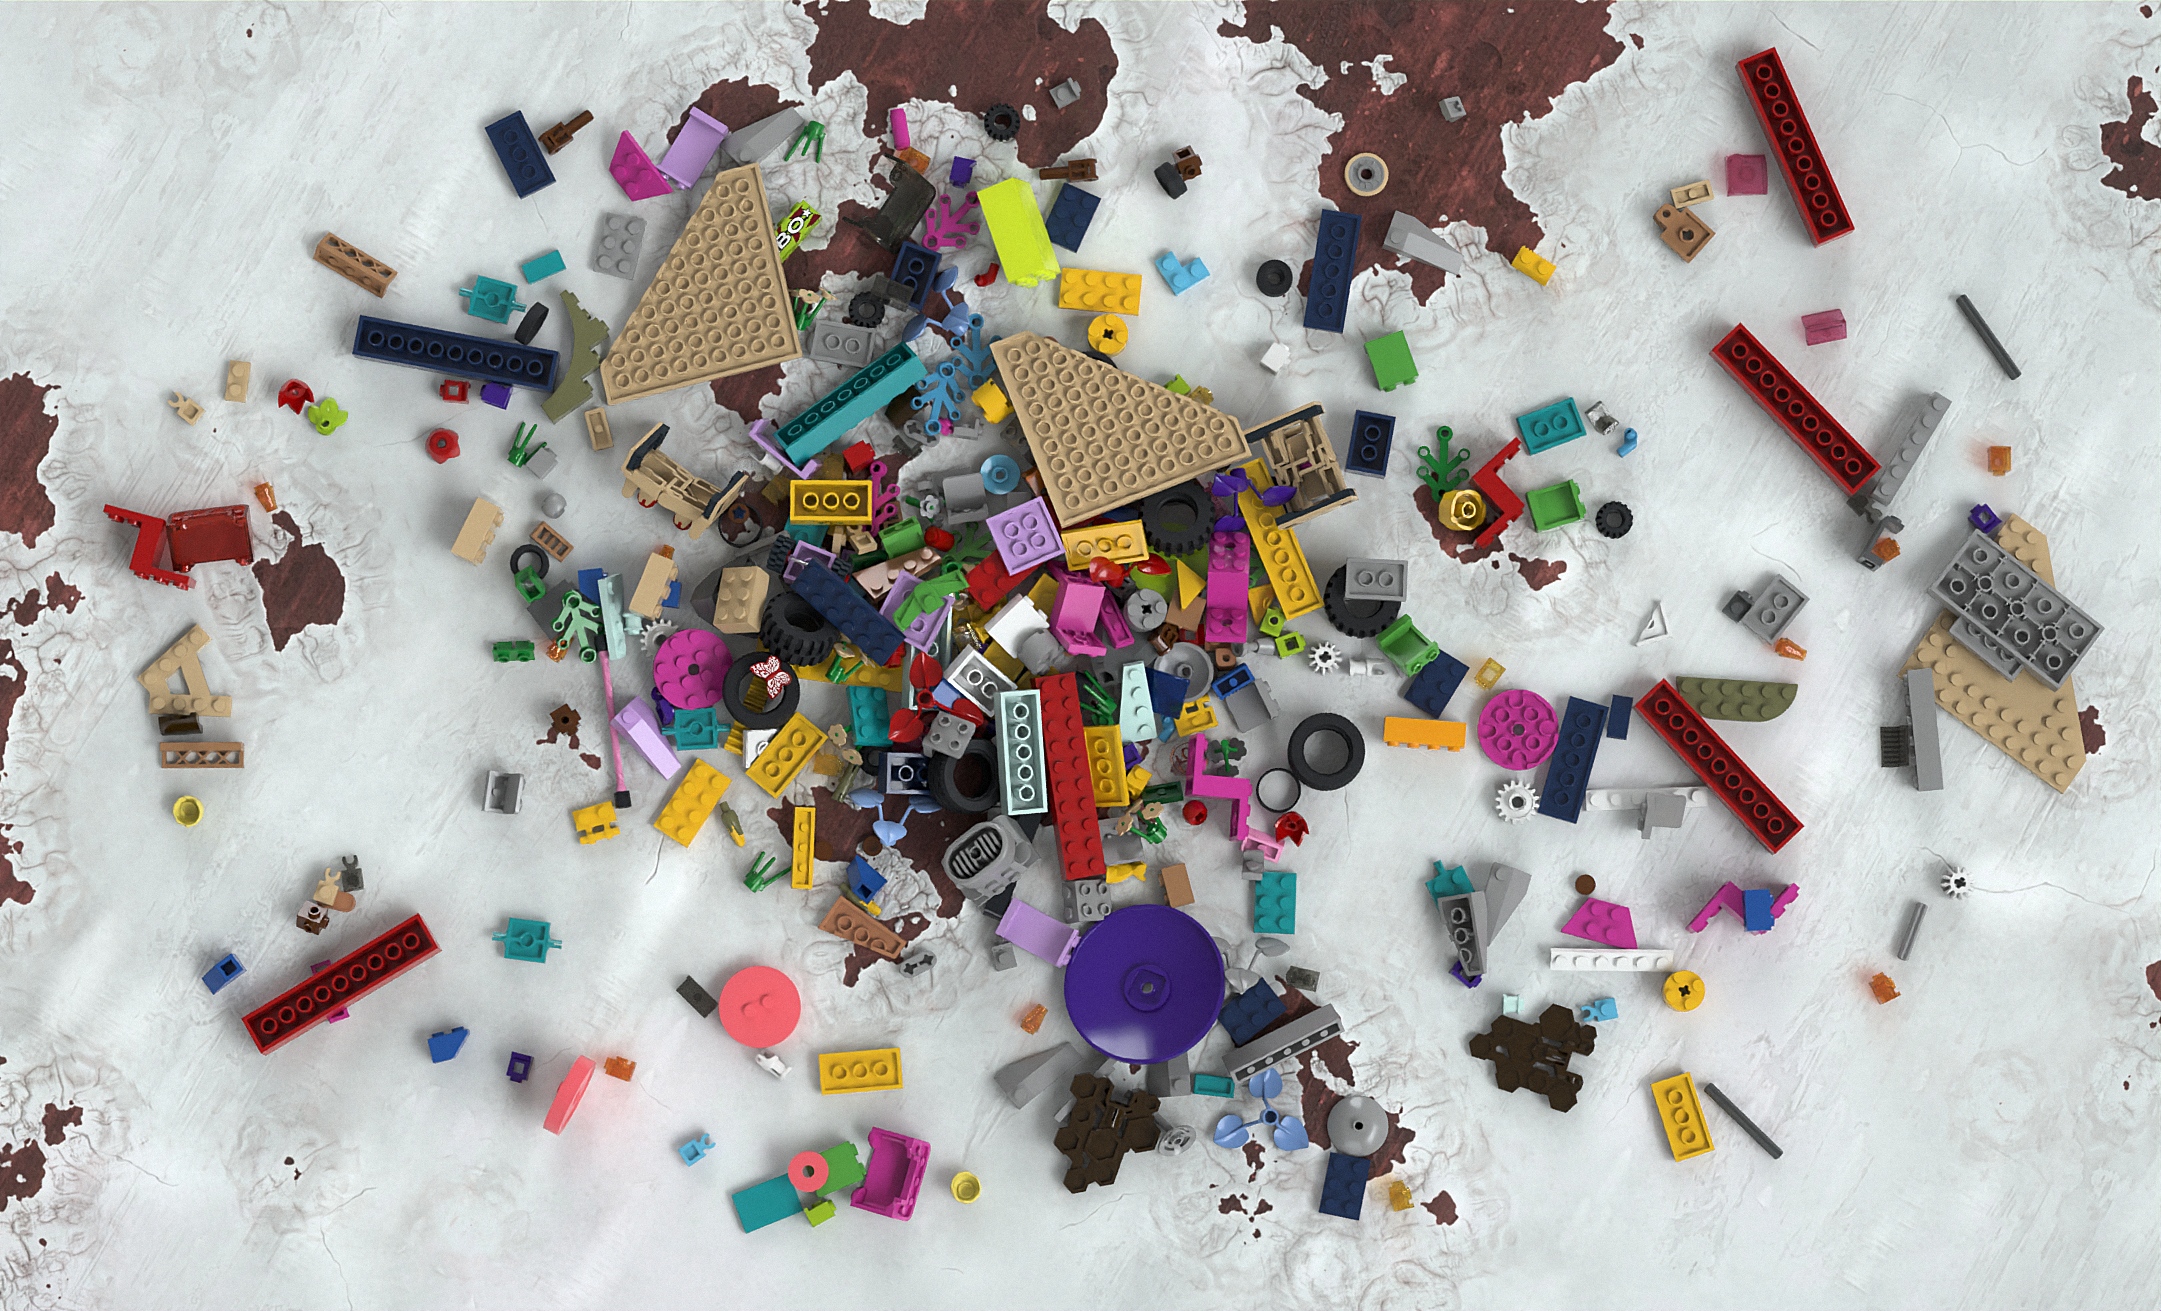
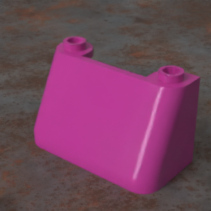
[850,1127,931,1221]

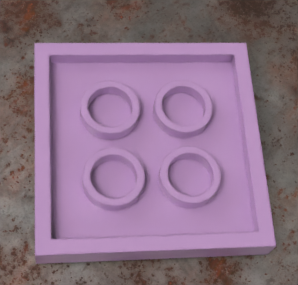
[985,496,1066,577]
[879,570,956,653]

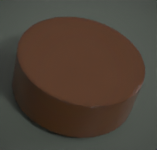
[862,836,883,856]
[814,841,834,861]
[1575,874,1596,895]

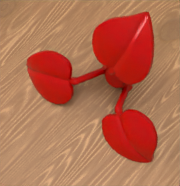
[1089,518,1172,587]
[888,651,984,743]

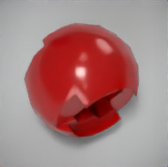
[1182,800,1207,825]

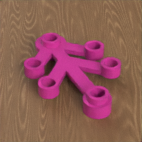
[921,191,980,252]
[862,461,900,538]

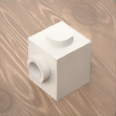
[1260,342,1291,376]

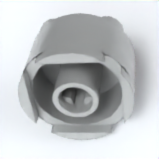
[1123,588,1167,632]
[1017,629,1065,677]

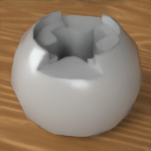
[542,493,567,519]

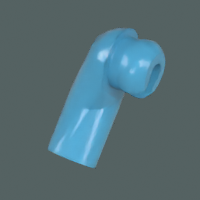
[1616,428,1637,458]
[1157,712,1176,743]

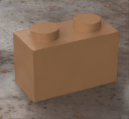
[1158,863,1195,908]

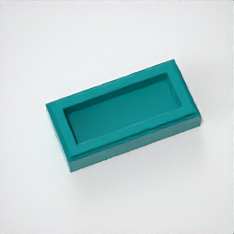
[521,250,567,285]
[1193,1073,1235,1098]

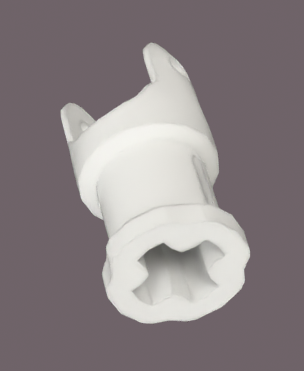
[749,442,785,475]
[1349,658,1385,676]
[755,1048,792,1083]

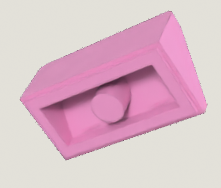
[1239,827,1285,863]

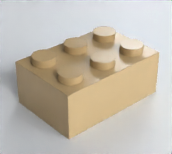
[451,497,505,567]
[628,552,679,622]
[713,566,770,634]

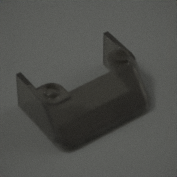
[842,152,936,254]

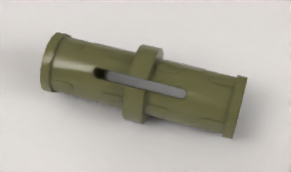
[831,762,861,804]

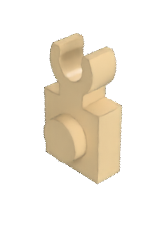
[168,392,205,426]
[832,525,847,558]
[846,525,877,555]
[313,868,341,906]

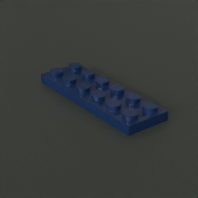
[1303,209,1362,334]
[790,556,907,667]
[1537,696,1609,824]

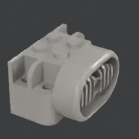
[941,815,1041,908]

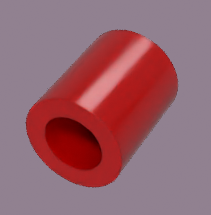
[924,527,955,552]

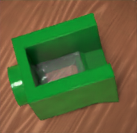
[514,565,546,603]

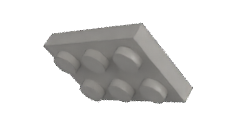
[593,212,647,281]
[810,319,877,369]
[1345,557,1408,602]
[1740,574,1810,646]

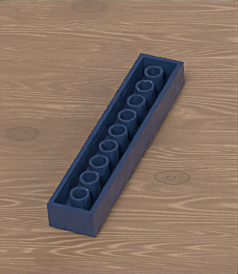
[352,315,561,394]

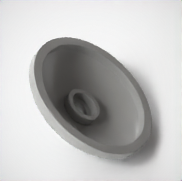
[1153,642,1214,703]
[1327,1095,1388,1157]

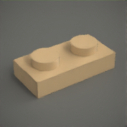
[1670,179,1714,210]
[224,360,251,403]
[584,407,614,452]

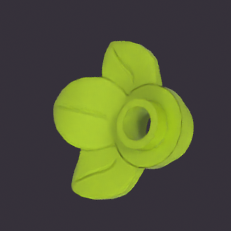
[308,397,348,436]

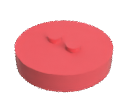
[719,966,801,1048]
[543,1055,597,1136]

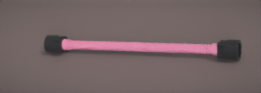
[593,634,632,809]

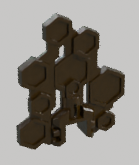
[1469,1004,1597,1113]
[1053,1072,1161,1194]

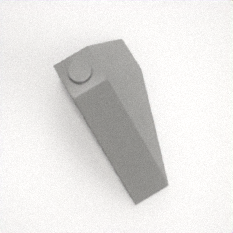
[719,107,805,167]
[1382,211,1464,275]
[1484,862,1532,947]
[1437,891,1487,976]
[994,1043,1083,1110]
[1148,1052,1191,1098]

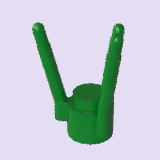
[784,120,826,163]
[507,422,547,468]
[1079,670,1117,717]
[743,851,792,893]

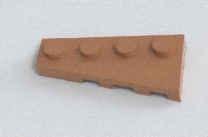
[852,546,942,603]
[818,895,907,959]

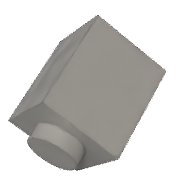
[525,447,558,480]

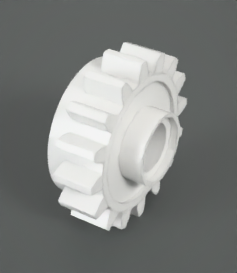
[640,619,679,660]
[1495,781,1539,825]

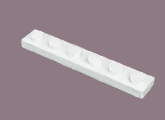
[1585,786,1708,811]
[1550,948,1674,972]

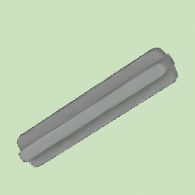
[734,530,790,559]
[1897,902,1928,961]

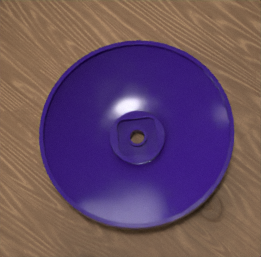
[1064,904,1226,1065]

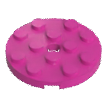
[652,629,733,710]
[1477,689,1559,771]

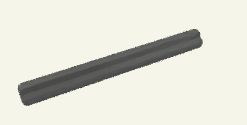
[1956,294,2021,380]
[1704,1083,1783,1159]

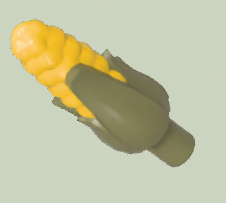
[719,801,746,847]
[839,882,881,915]

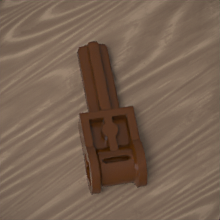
[538,110,594,156]
[1039,158,1099,183]
[1147,622,1179,656]

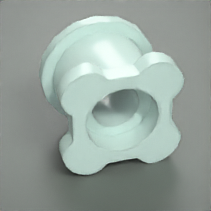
[623,613,644,635]
[1502,994,1524,1015]

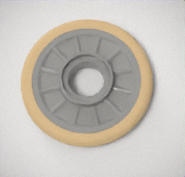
[1344,153,1388,196]

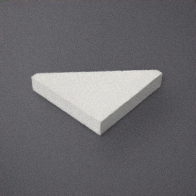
[1635,601,1673,647]
[743,728,780,768]

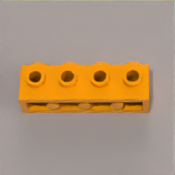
[1382,716,1467,752]

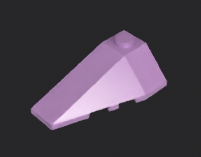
[610,696,681,781]

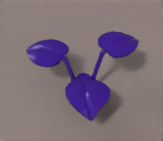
[1212,468,1297,533]

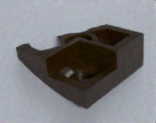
[884,384,929,430]
[158,712,203,736]

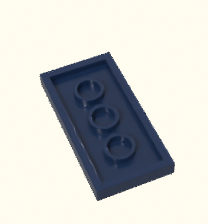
[485,110,557,200]

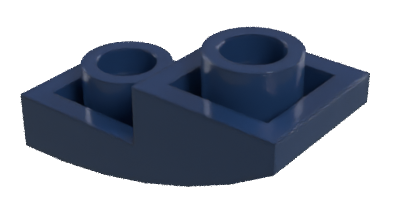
[1606,695,1633,740]

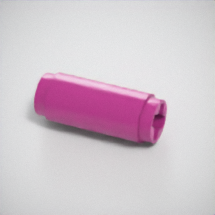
[890,108,911,151]

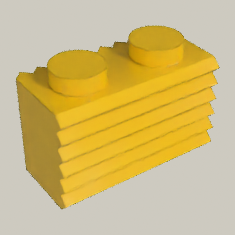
[1511,246,1556,286]

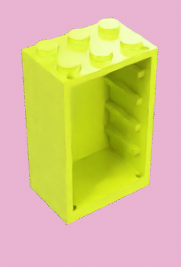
[977,177,1061,289]

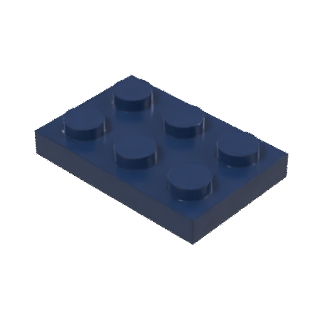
[1045,182,1101,253]
[1404,649,1470,720]
[1217,977,1287,1047]
[1318,1152,1371,1221]

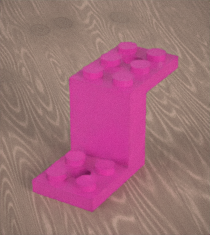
[1205,532,1250,643]
[1046,560,1107,657]
[1184,733,1252,842]
[1685,881,1800,936]

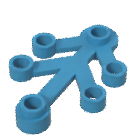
[950,313,1002,391]
[910,361,965,436]

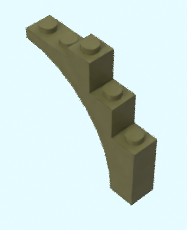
[540,290,609,424]

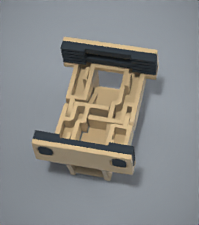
[1242,401,1359,530]
[620,422,749,540]

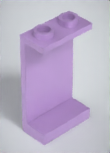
[656,106,729,191]
[748,418,824,480]
[995,897,1081,969]

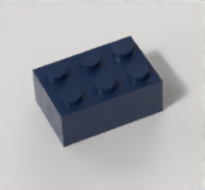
[884,241,942,314]
[1344,410,1396,479]
[878,752,932,795]

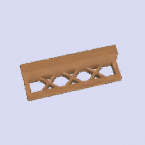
[313,232,398,299]
[160,742,244,768]

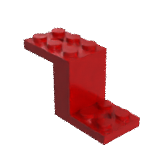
[1468,437,1525,551]
[103,504,197,591]

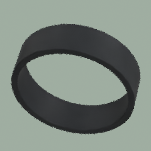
[514,302,549,345]
[718,502,763,548]
[1256,768,1301,813]

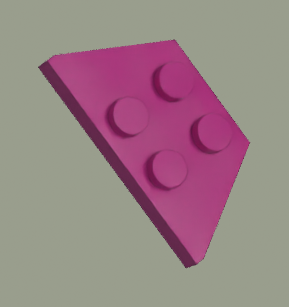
[609,130,673,202]
[1561,897,1638,949]

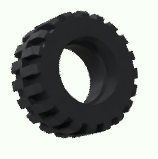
[1138,479,1215,558]
[1323,564,1401,639]
[759,591,839,667]

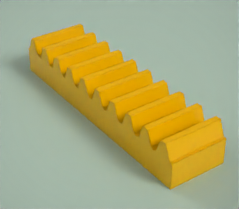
[724,674,769,757]
[790,807,815,889]

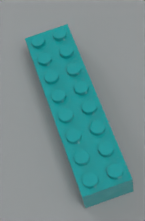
[772,341,928,467]

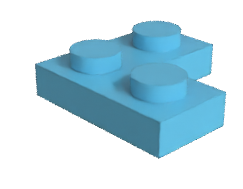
[1155,251,1210,296]

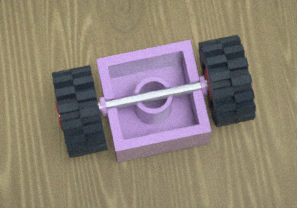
[766,535,854,585]

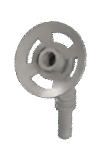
[1124,1090,1196,1156]

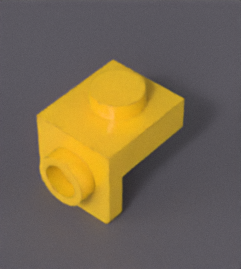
[1126,764,1153,800]

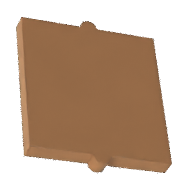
[1164,589,1207,633]

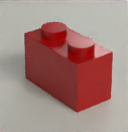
[842,440,876,474]

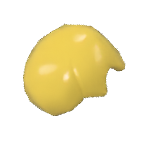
[173,795,204,827]
[950,1171,982,1204]

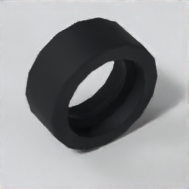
[510,544,549,584]

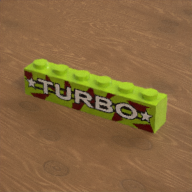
[775,200,822,263]

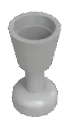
[1231,635,1276,657]

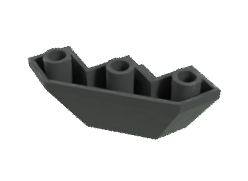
[690,554,759,639]
[1090,615,1158,688]

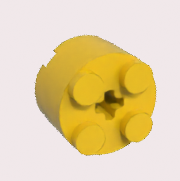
[1088,314,1128,358]
[971,378,1015,425]
[1439,490,1486,531]
[1661,970,1705,1012]

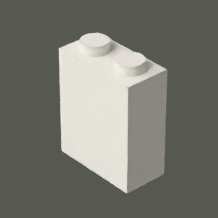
[984,593,1050,659]

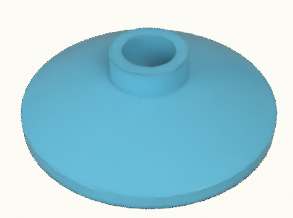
[980,455,1020,495]

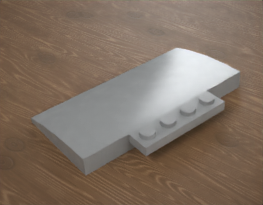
[1926,528,2105,693]

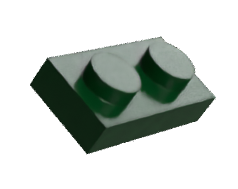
[847,549,888,574]
[1141,781,1184,807]

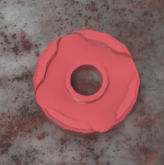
[788,1151,829,1192]

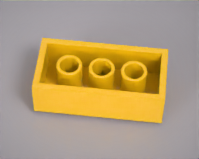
[790,480,872,525]

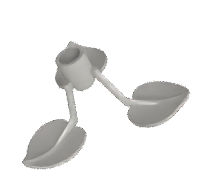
[1211,936,1290,995]

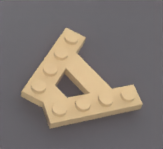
[137,624,232,717]

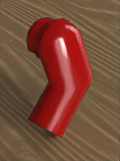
[974,263,1000,287]

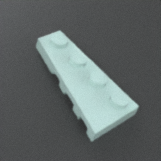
[598,573,626,660]
[1118,660,1157,744]

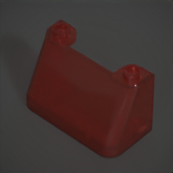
[165,504,255,573]

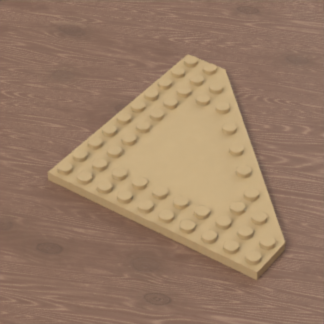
[600,162,803,406]
[989,330,1252,528]
[1896,513,2086,794]

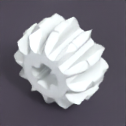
[1307,641,1342,675]
[1941,866,1976,901]

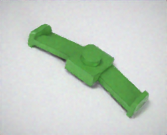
[892,569,970,632]

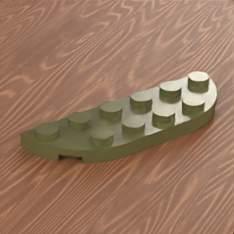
[1676,676,1798,722]

